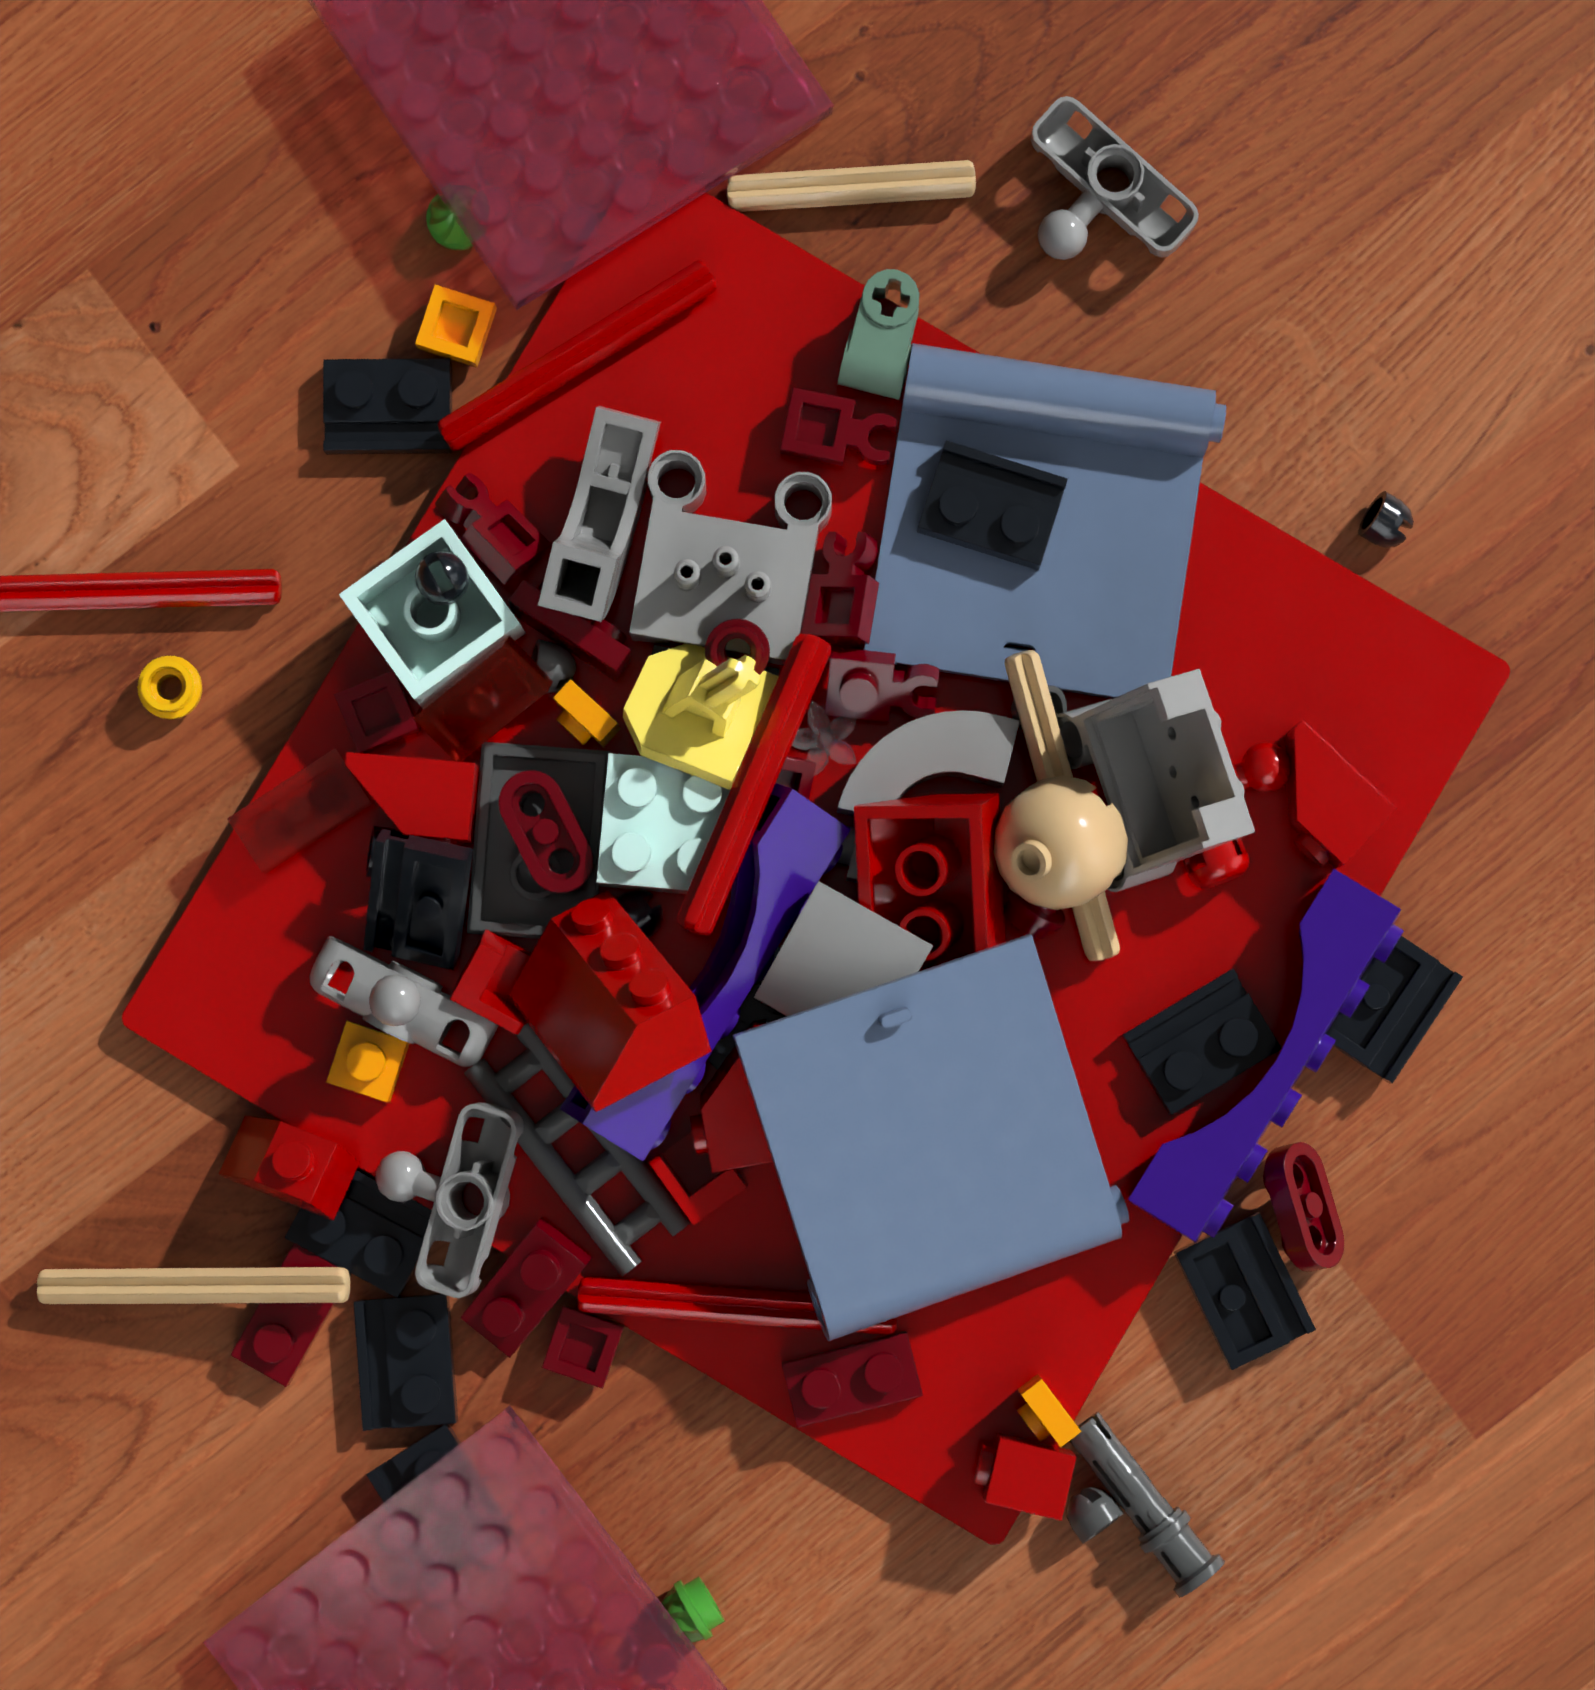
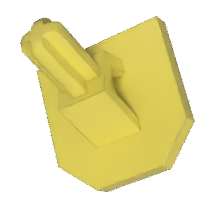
[623,644,779,790]

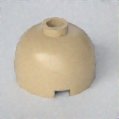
[994,775,1128,910]

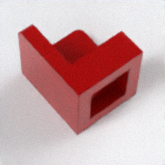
[450,929,532,1035]
[649,1131,748,1226]

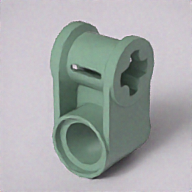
[837,269,920,400]

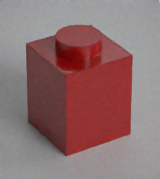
[974,1432,1077,1521]

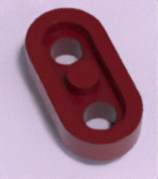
[499,770,594,894]
[1263,1142,1344,1272]

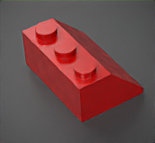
[854,793,1006,971]
[510,890,712,1112]

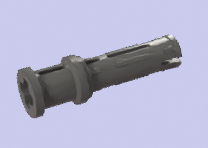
[1069,1411,1225,1598]

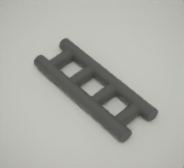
[464,1023,691,1276]

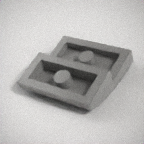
[754,881,933,1025]

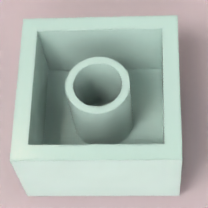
[339,519,525,707]
[597,753,730,898]

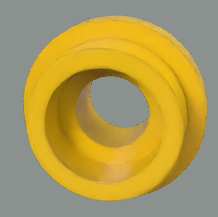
[137,656,202,720]

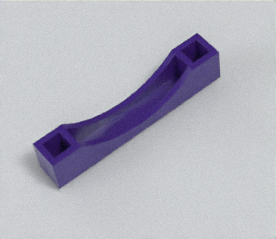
[560,783,851,1161]
[1128,869,1404,1243]

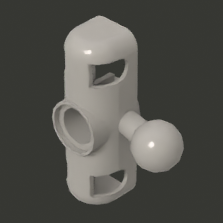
[1031,96,1199,260]
[309,936,499,1067]
[375,1103,524,1298]

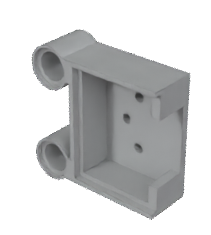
[629,450,832,666]
[1056,669,1255,892]

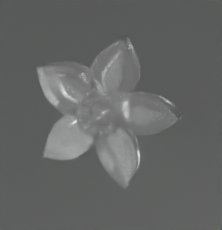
[792,701,857,776]

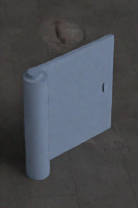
[864,343,1226,699]
[733,934,1129,1341]

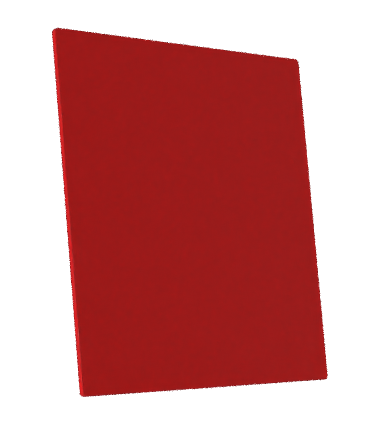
[122,159,1510,1545]

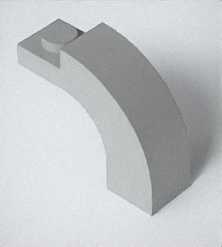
[538,406,661,622]
[837,710,1020,883]

